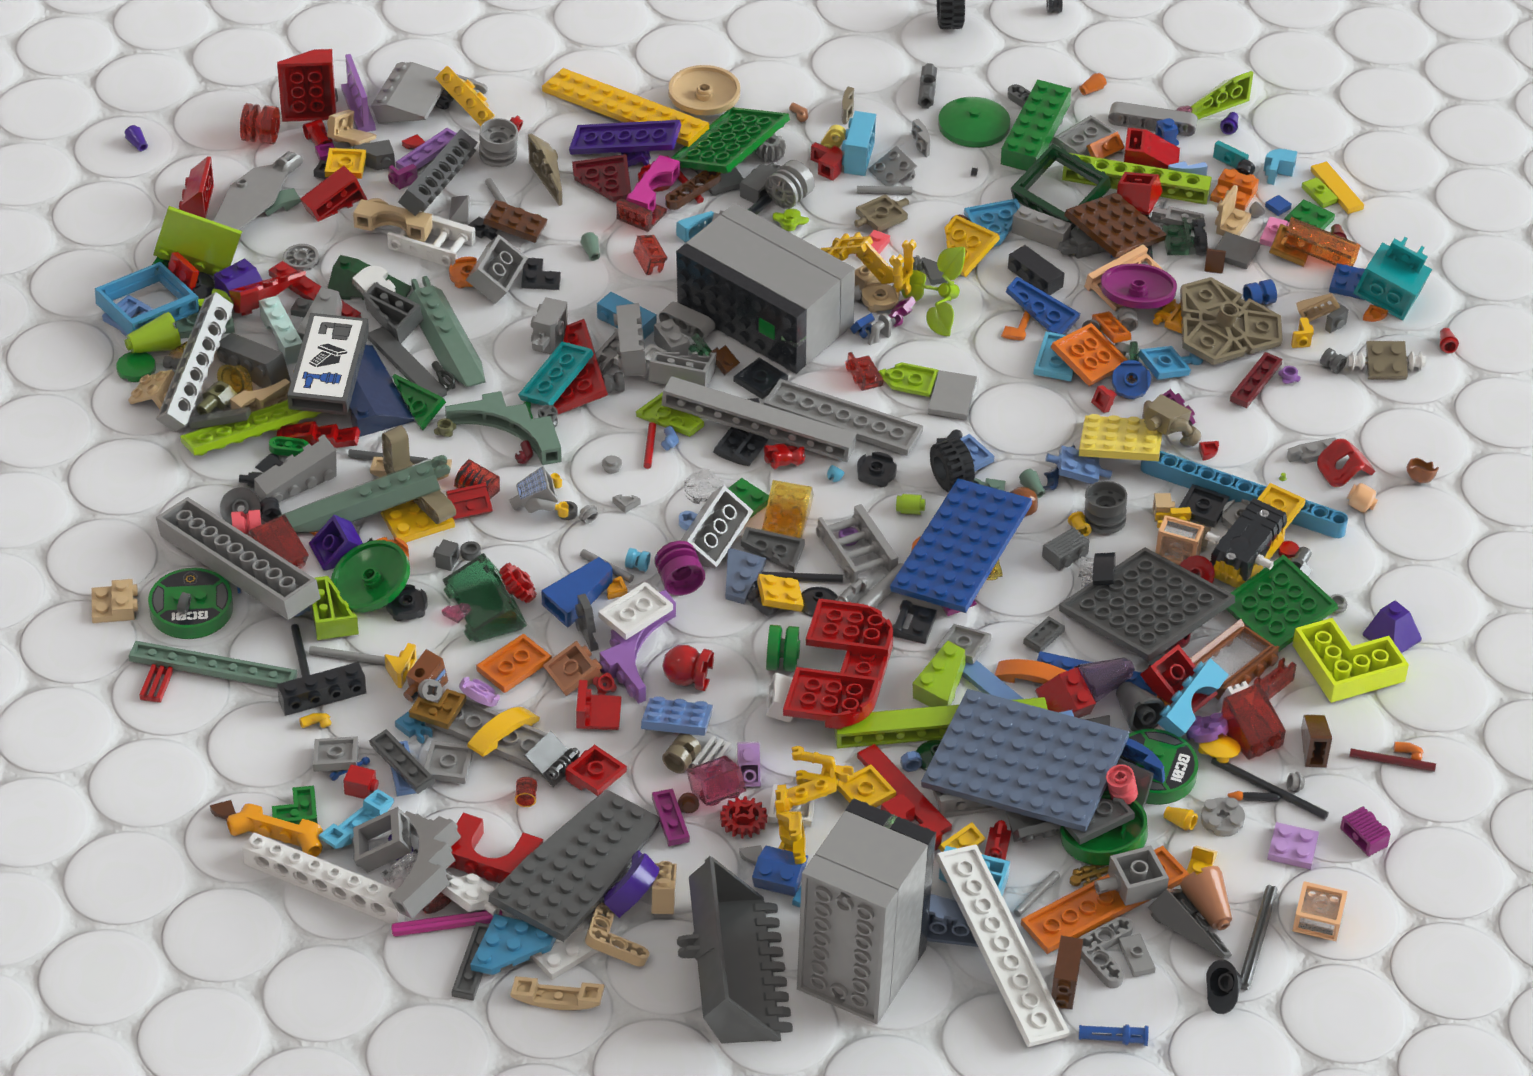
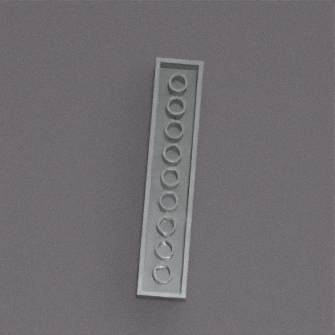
[156,497,321,620]

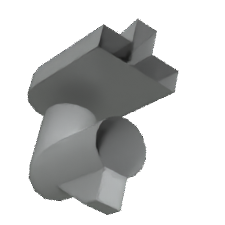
[868,313,892,345]

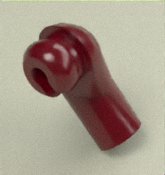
[515,440,534,464]

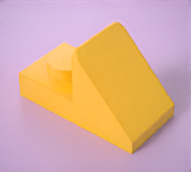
[384,643,417,688]
[1186,845,1218,875]

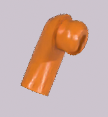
[1393,742,1424,761]

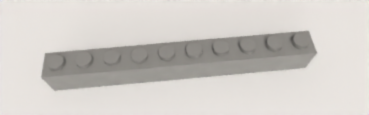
[662,376,857,462]

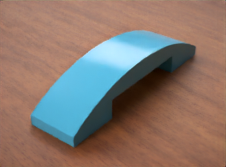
[319,789,394,849]

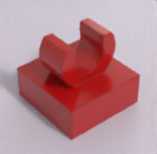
[1091,385,1117,413]

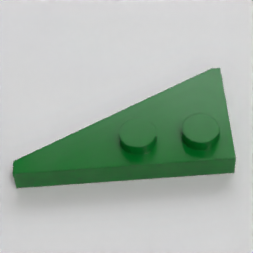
[392,374,446,430]

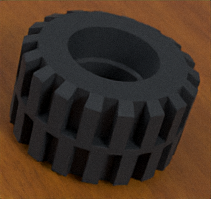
[937,0,965,29]
[930,437,975,492]

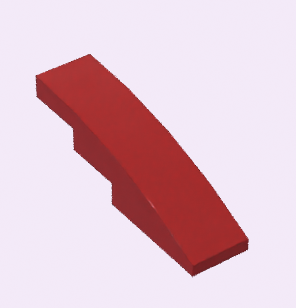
[276,421,360,448]

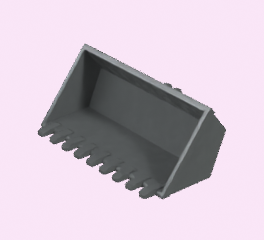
[677,856,793,1044]

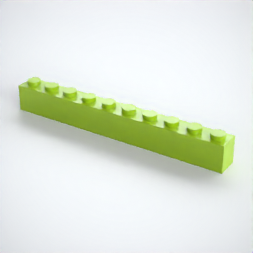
[834,697,1048,749]

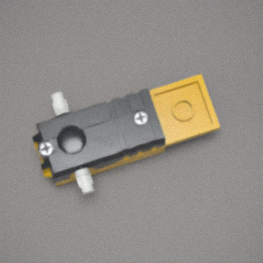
[1205,483,1306,588]

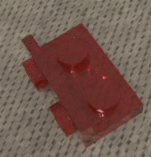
[845,352,884,391]

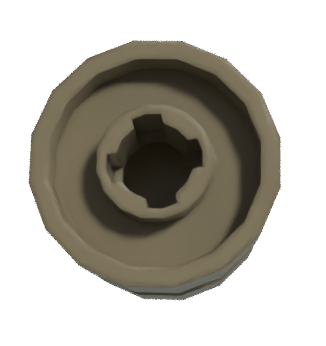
[662,733,701,774]

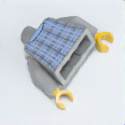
[509,466,569,518]

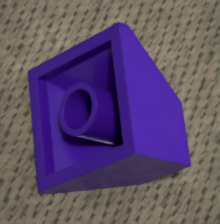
[1363,600,1422,653]

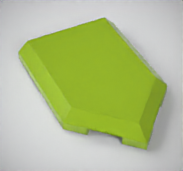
[878,362,939,397]

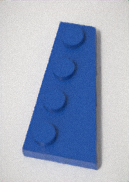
[1006,277,1081,335]

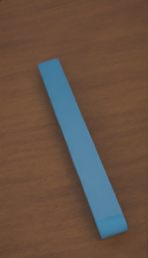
[1140,451,1348,538]

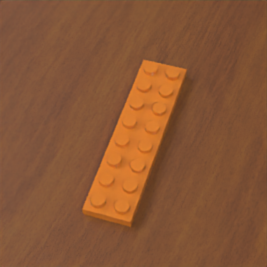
[1021,845,1189,954]

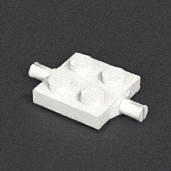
[441,871,500,916]

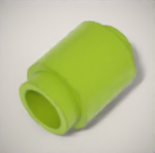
[896,494,926,515]

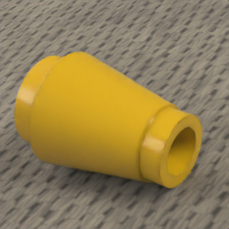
[1164,806,1198,831]

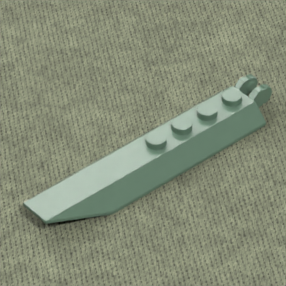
[407,276,486,387]
[278,455,451,532]

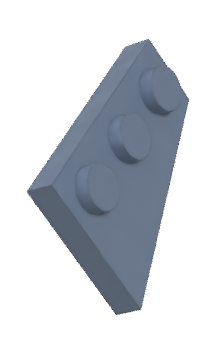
[725,548,766,605]

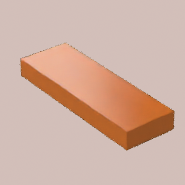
[1092,311,1131,343]

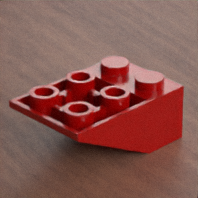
[1124,127,1180,169]

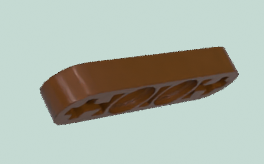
[665,170,721,210]

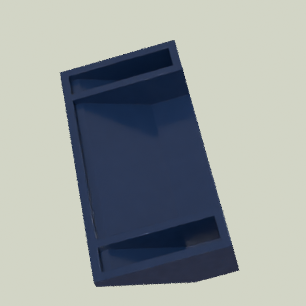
[349,345,414,437]

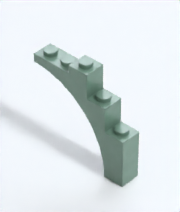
[445,391,562,465]

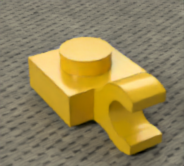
[1155,507,1191,528]

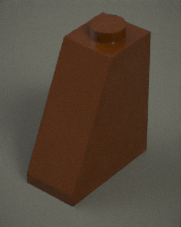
[1301,715,1332,768]

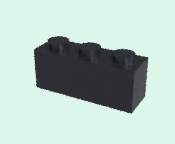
[1008,245,1065,295]

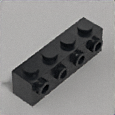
[277,662,366,716]

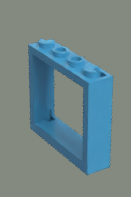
[95,262,199,334]

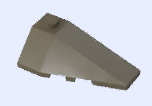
[528,134,562,206]

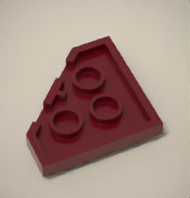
[572,154,631,202]

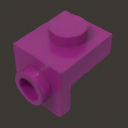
[388,164,418,190]

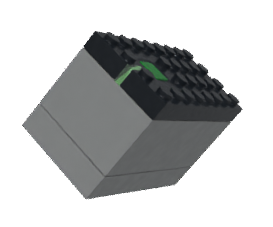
[676,203,855,374]
[797,798,936,1024]

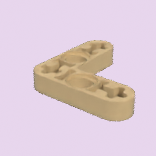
[585,903,649,966]

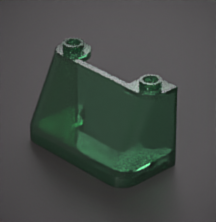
[442,553,527,642]

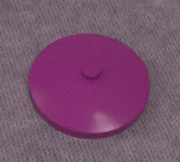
[1100,263,1177,309]

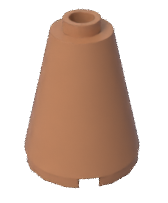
[1180,866,1232,930]

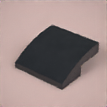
[713,427,769,466]

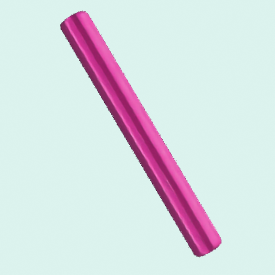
[391,909,503,936]

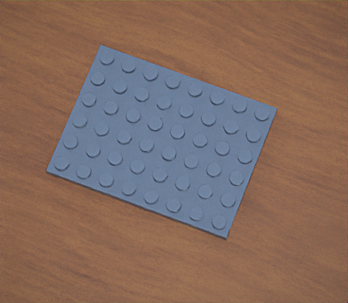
[921,689,1129,832]

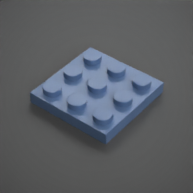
[641,697,713,736]

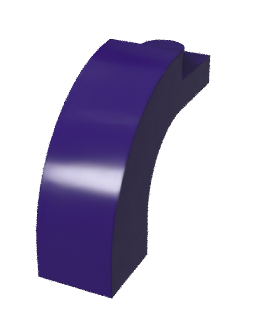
[604,850,660,918]

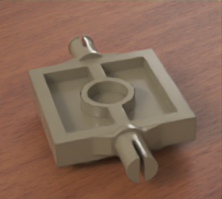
[854,194,909,232]

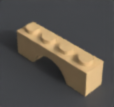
[353,199,433,242]

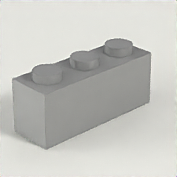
[1012,205,1072,250]

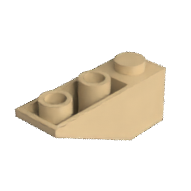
[651,861,677,914]

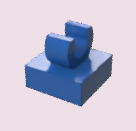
[850,313,875,339]

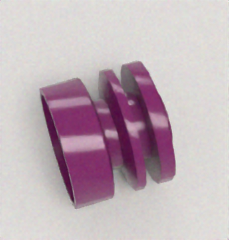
[655,541,705,596]

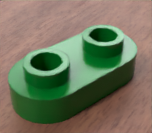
[269,436,308,457]

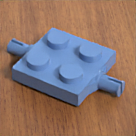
[1045,445,1112,484]

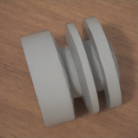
[479,118,518,167]
[765,160,815,209]

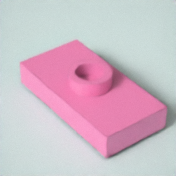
[1260,217,1288,247]

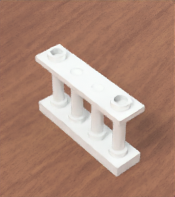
[387,211,476,267]

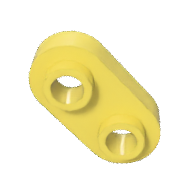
[820,125,846,149]

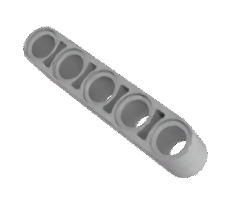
[1108,102,1198,136]

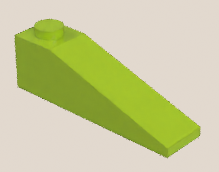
[1190,71,1253,120]

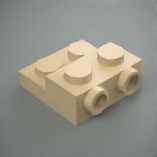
[91,579,138,623]

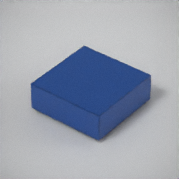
[1265,195,1292,216]

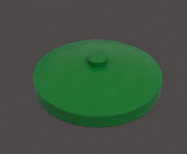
[938,97,1010,148]
[331,540,410,613]

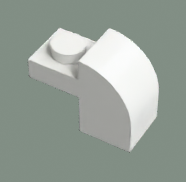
[352,266,396,294]

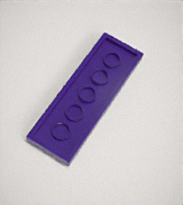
[569,120,681,155]

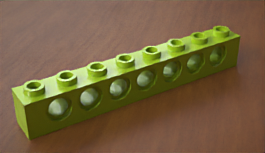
[1062,153,1212,205]

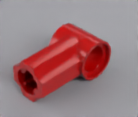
[302,119,333,146]

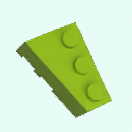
[912,641,965,707]

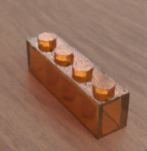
[1281,217,1361,266]

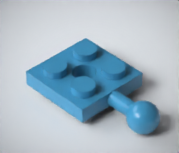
[1138,346,1203,380]

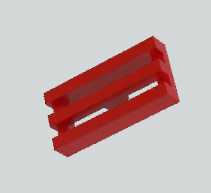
[139,664,173,703]

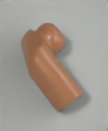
[789,102,808,122]

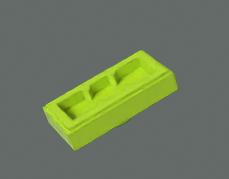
[1301,177,1338,208]

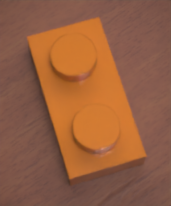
[1086,131,1125,158]

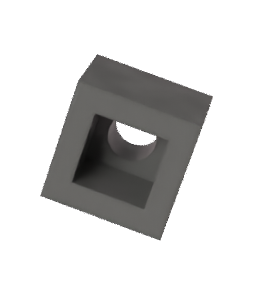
[433,539,459,571]

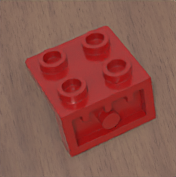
[576,680,621,730]

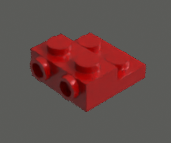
[565,744,627,796]

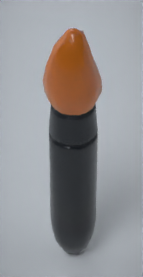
[1228,791,1281,802]

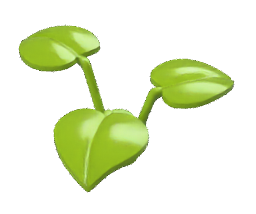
[901,247,965,336]

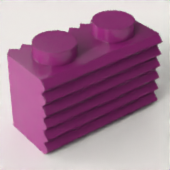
[1340,806,1391,857]

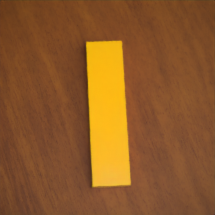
[1310,161,1364,214]

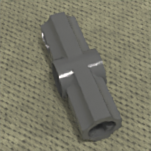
[918,63,937,109]

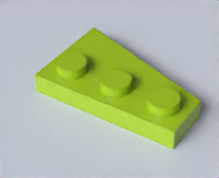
[636,392,704,437]

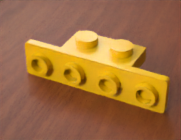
[435,66,495,126]

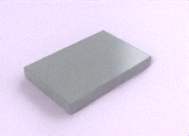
[1053,115,1116,156]
[928,370,977,420]

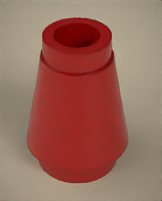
[1440,328,1459,353]

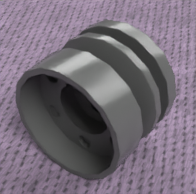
[1084,481,1127,534]

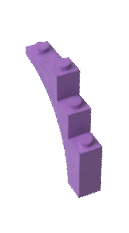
[599,590,676,704]

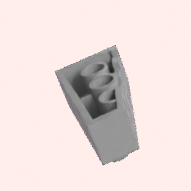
[613,303,647,377]
[254,434,337,503]

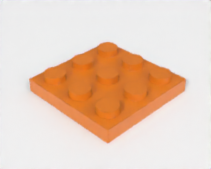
[1050,323,1128,386]

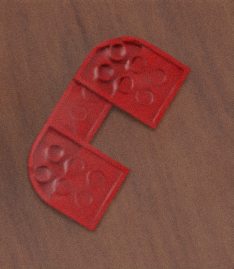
[783,598,893,729]

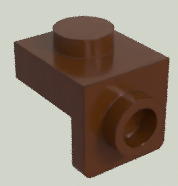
[708,345,740,375]

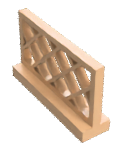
[1084,244,1163,311]

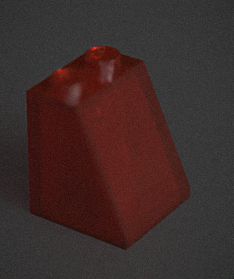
[248,514,309,569]
[1221,683,1286,760]

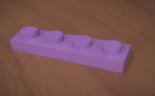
[396,128,457,170]

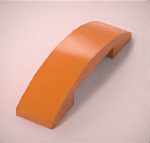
[995,659,1066,684]

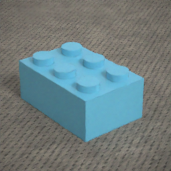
[842,111,876,176]

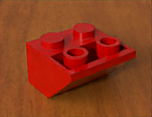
[1117,172,1163,215]

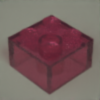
[686,755,746,806]

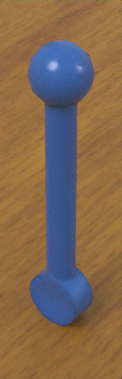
[329,757,370,781]

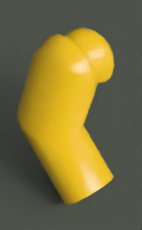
[299,713,332,728]

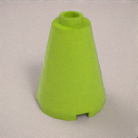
[124,312,181,353]

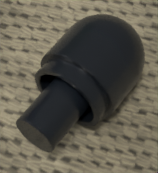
[239,472,262,488]

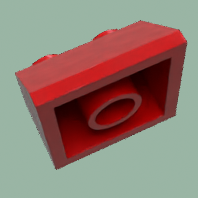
[1035,667,1096,718]

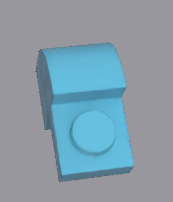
[1263,149,1297,185]

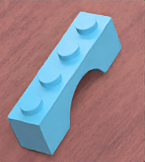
[1157,658,1229,737]

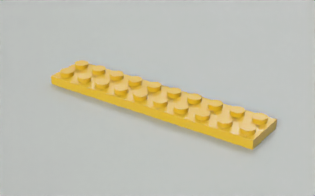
[542,68,709,147]

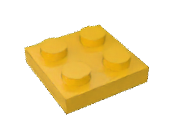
[325,148,366,179]
[757,574,804,612]
[837,765,896,807]

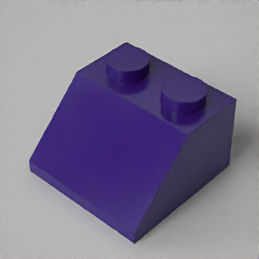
[214,258,263,297]
[309,515,363,571]

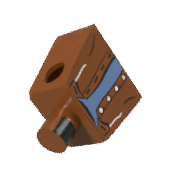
[403,649,448,702]

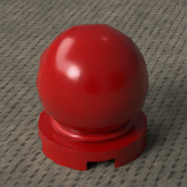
[662,645,714,691]

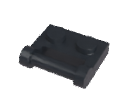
[892,600,937,644]

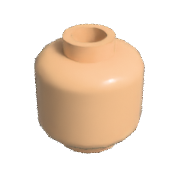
[1347,483,1378,513]

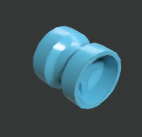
[625,548,651,572]

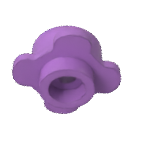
[1278,366,1301,384]

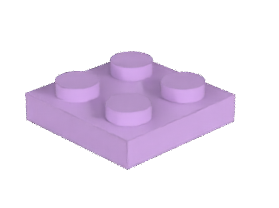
[1267,822,1319,870]

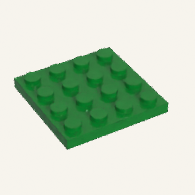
[1226,555,1338,652]

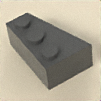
[363,283,423,343]

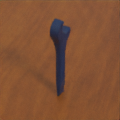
[1043,444,1076,490]

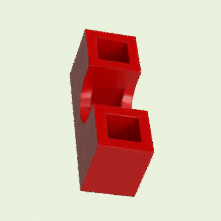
[881,793,942,852]

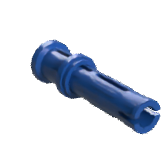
[1079,1024,1149,1046]

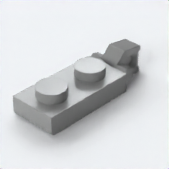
[1151,206,1204,230]
[1287,437,1336,463]

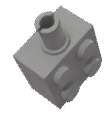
[1094,846,1169,906]

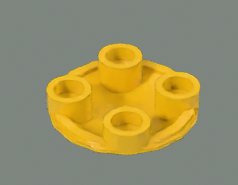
[1198,734,1241,763]

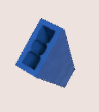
[541,557,613,628]

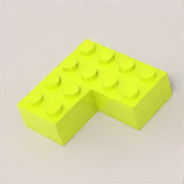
[1292,618,1409,703]

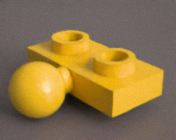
[938,822,986,855]

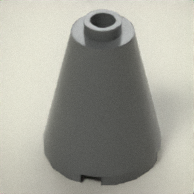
[1116,682,1166,732]

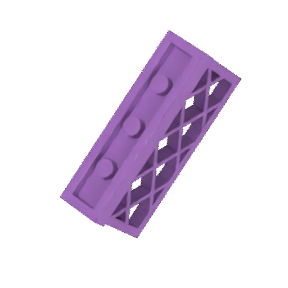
[341,54,376,132]

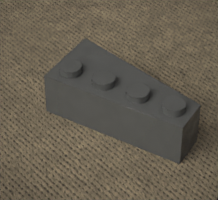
[216,333,291,388]

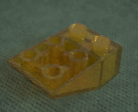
[762,480,814,539]

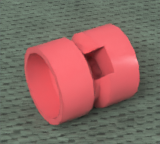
[231,510,262,536]
[1106,764,1138,805]

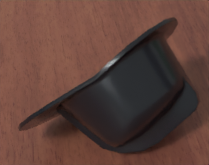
[1206,960,1242,1014]

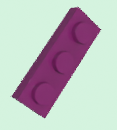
[652,788,690,847]

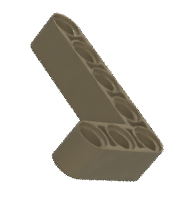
[381,425,456,524]

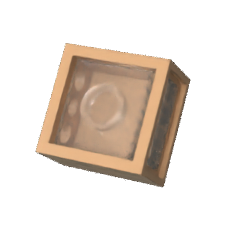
[1155,515,1204,565]
[1292,881,1348,941]

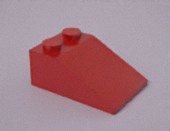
[1140,644,1218,713]

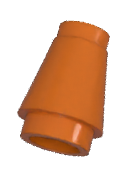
[1079,73,1107,95]

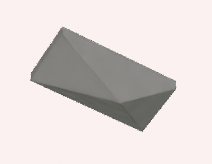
[449,195,470,224]

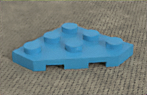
[964,199,1020,247]
[470,914,556,975]

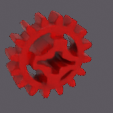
[499,563,537,603]
[720,796,768,839]

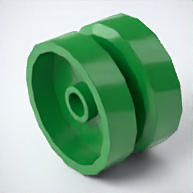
[766,625,800,672]

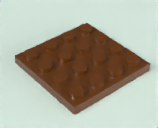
[1064,193,1167,258]

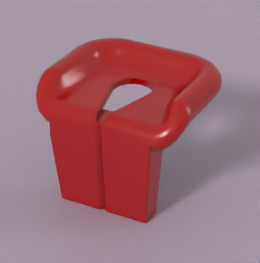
[1317,439,1376,487]

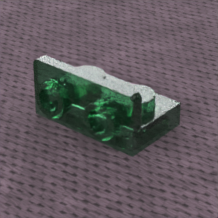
[1162,217,1194,255]

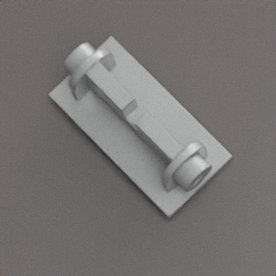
[836,577,870,603]

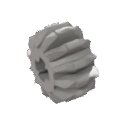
[755,133,786,162]

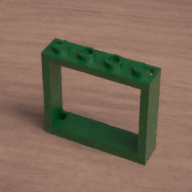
[1011,143,1111,230]

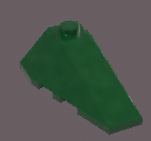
[328,255,412,300]

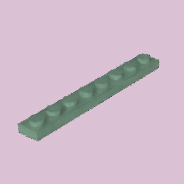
[129,641,297,688]

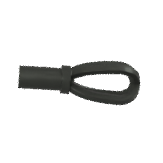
[432,361,456,391]

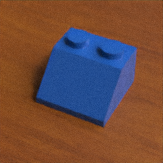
[752,845,808,897]

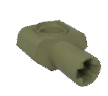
[196,381,237,415]

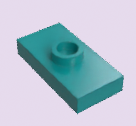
[1213,140,1249,168]

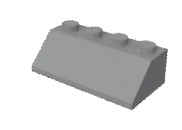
[680,485,754,569]

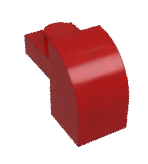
[811,142,843,181]

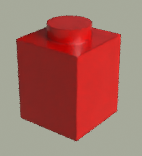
[343,764,379,799]

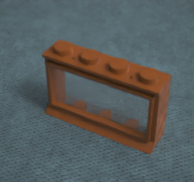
[1190,619,1279,700]

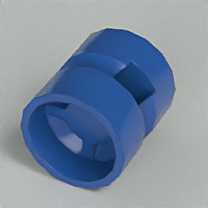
[1243,279,1277,305]

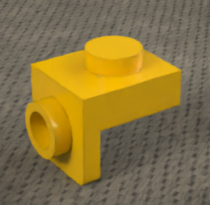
[1291,317,1314,348]

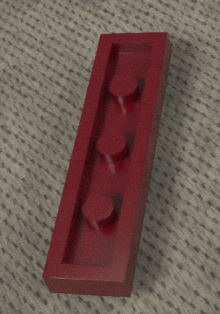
[1230,352,1283,408]

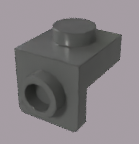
[1325,302,1349,333]

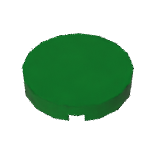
[116,352,156,382]

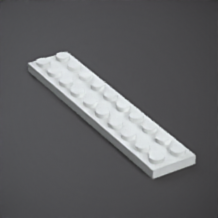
[935,844,1070,1047]

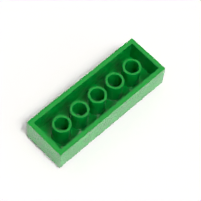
[1001,79,1071,171]

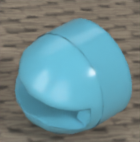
[827,465,845,482]

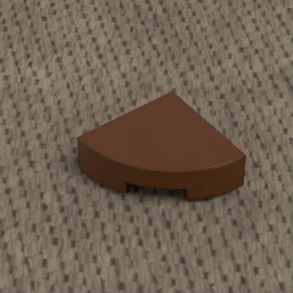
[210,800,236,821]

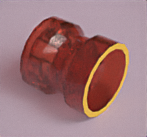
[515,777,537,807]

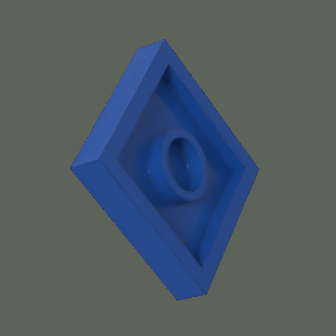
[1329,263,1365,300]

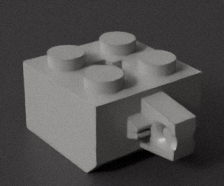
[531,297,568,354]

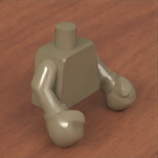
[1142,394,1201,446]

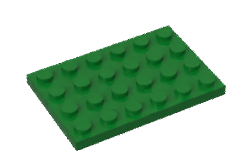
[671,107,790,174]

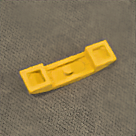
[467,707,540,757]

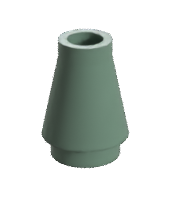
[580,232,600,261]
[1019,469,1045,498]

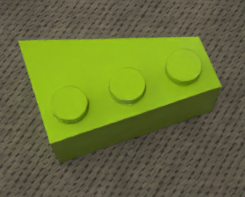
[311,576,359,640]

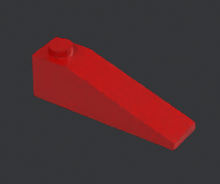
[229,270,306,316]

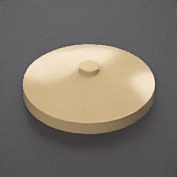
[669,65,740,115]

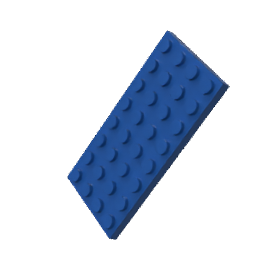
[890,478,1032,613]

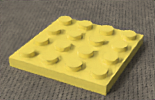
[1079,414,1163,461]

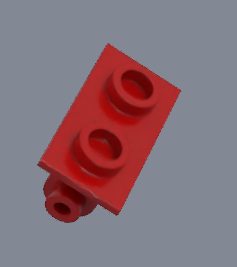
[984,820,1011,860]

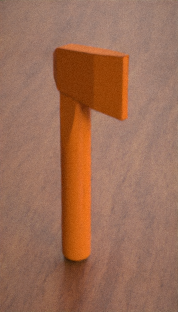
[1001,310,1031,341]

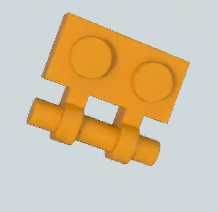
[1153,299,1182,334]

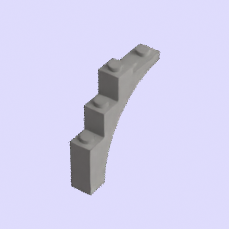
[390,811,461,919]

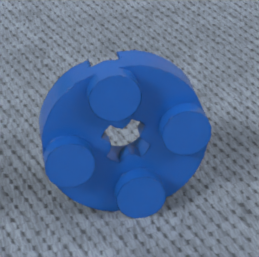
[1112,360,1151,399]

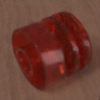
[240,103,280,145]

